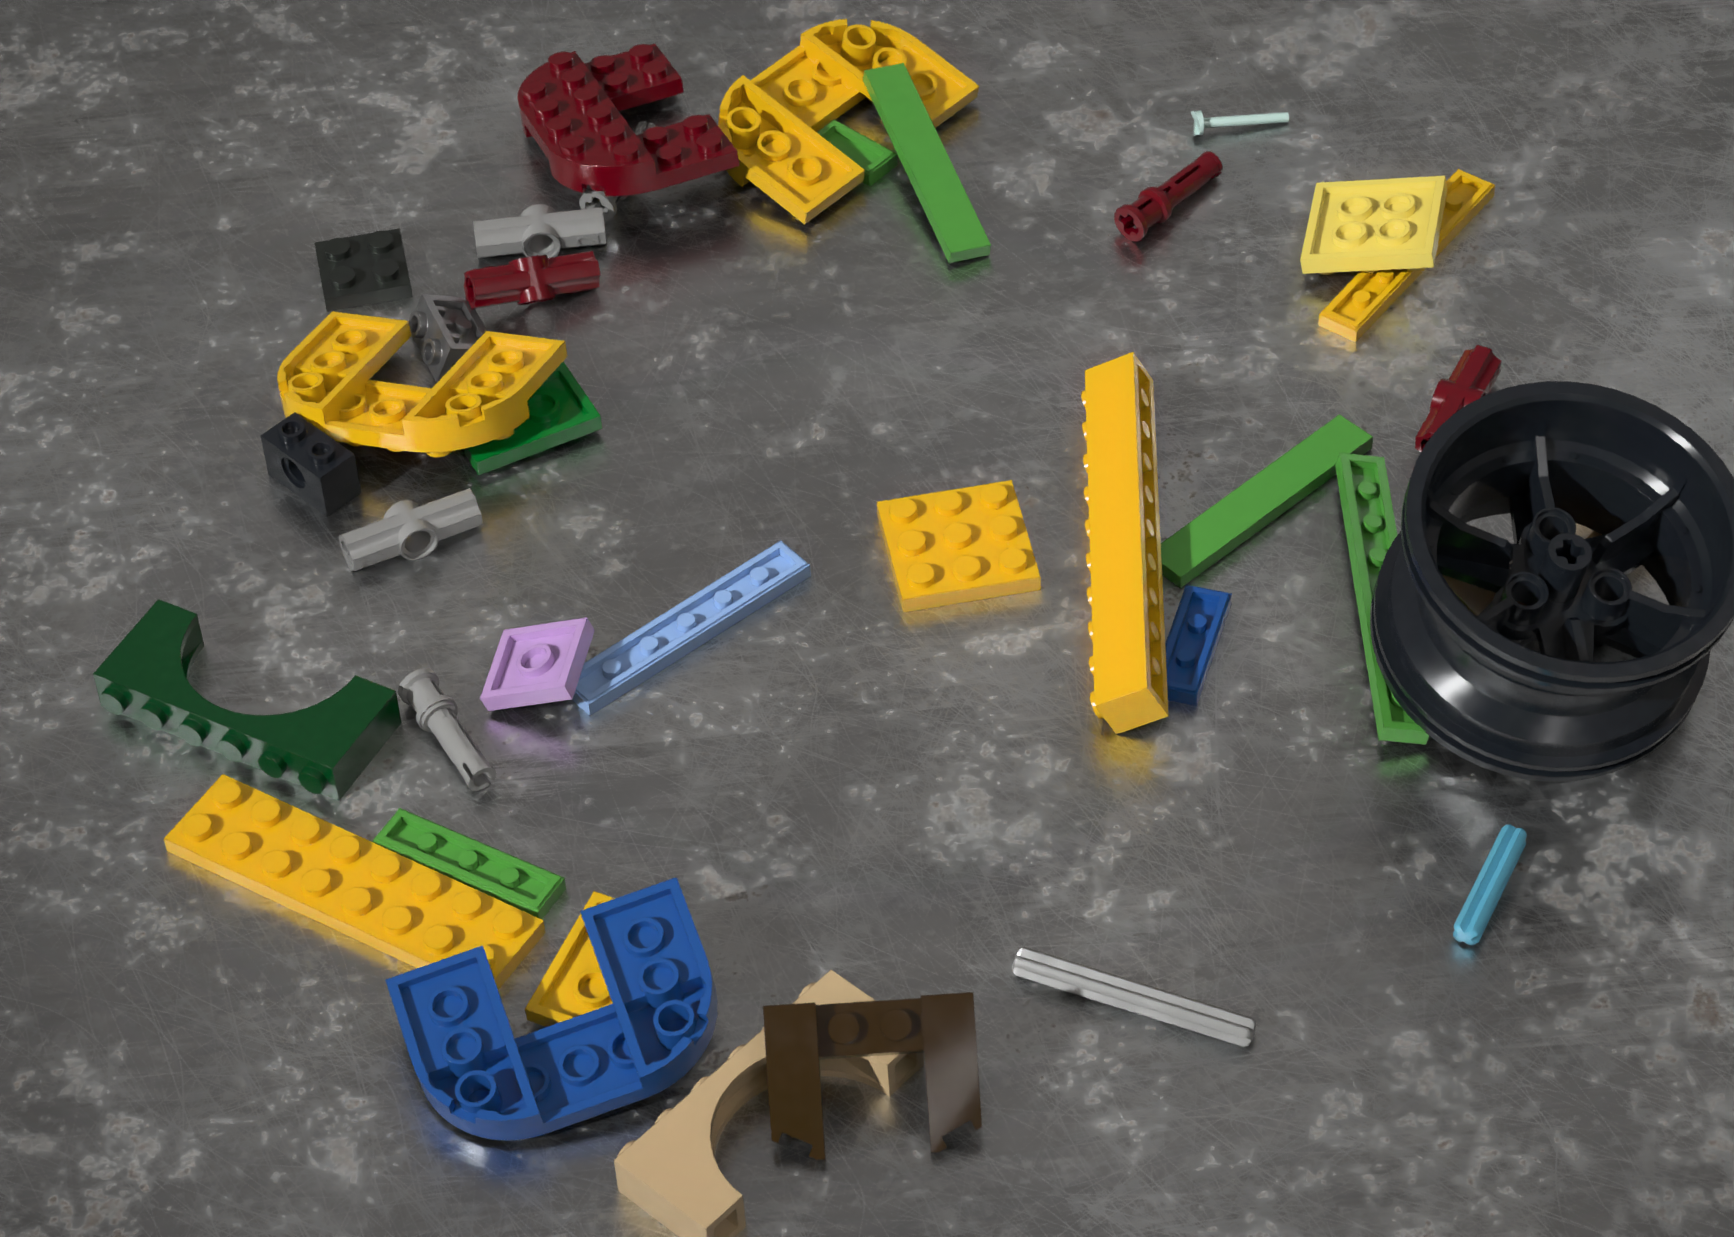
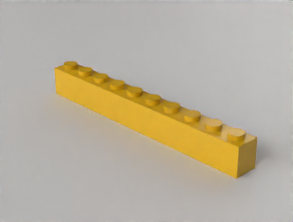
[1081,352,1169,735]

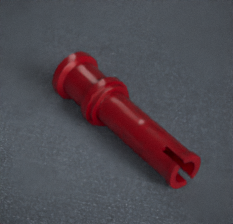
[1114,151,1223,242]

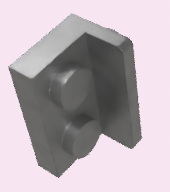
[409,294,487,381]

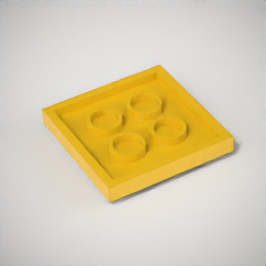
[876,480,1041,612]

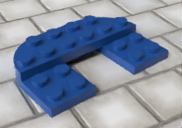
[385,877,718,1141]

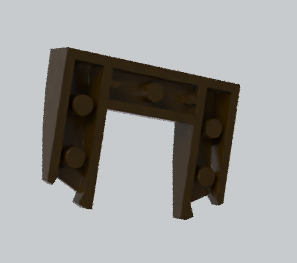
[763,992,982,1161]

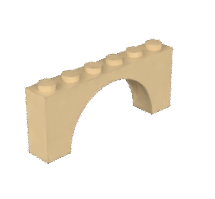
[614,970,924,1237]

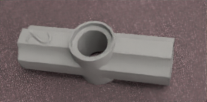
[473,204,607,259]
[338,488,483,572]

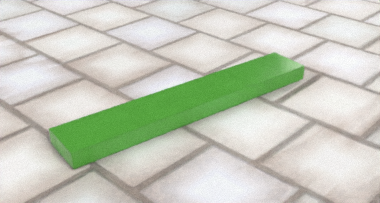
[863,63,991,263]
[1161,414,1373,588]

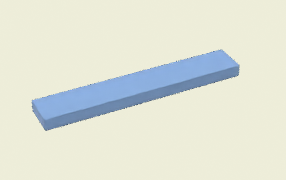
[572,540,811,716]

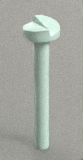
[1191,111,1289,136]

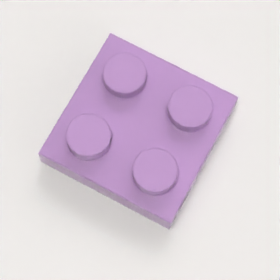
[480,617,595,711]

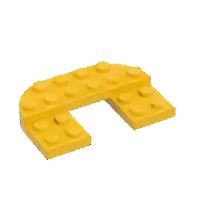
[718,19,979,224]
[277,311,568,458]

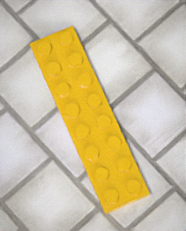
[164,774,546,990]

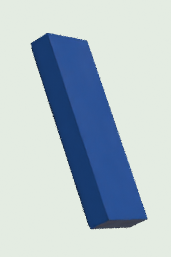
[1165,585,1232,706]

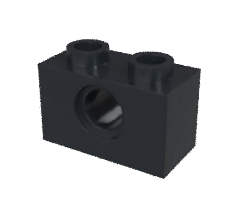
[260,412,361,517]

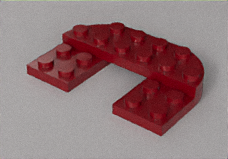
[517,43,740,196]

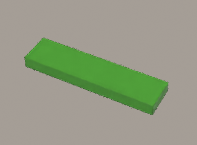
[372,808,566,919]

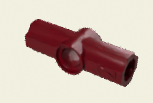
[464,251,601,310]
[1415,345,1502,452]

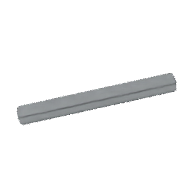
[1013,947,1256,1047]

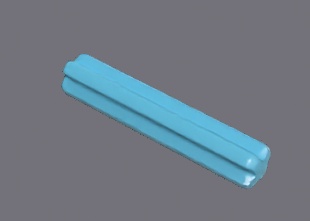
[1453,824,1527,946]

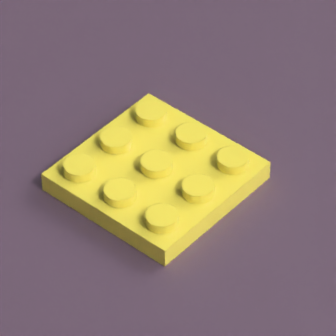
[1300,176,1447,275]

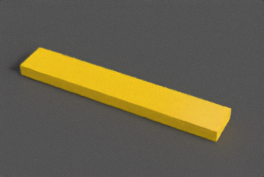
[1318,169,1495,342]

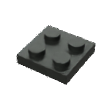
[314,228,413,312]

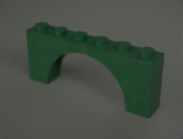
[93,599,402,801]

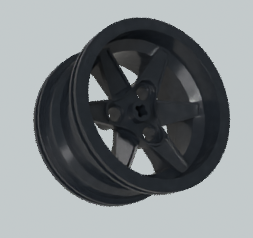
[1370,381,1734,782]

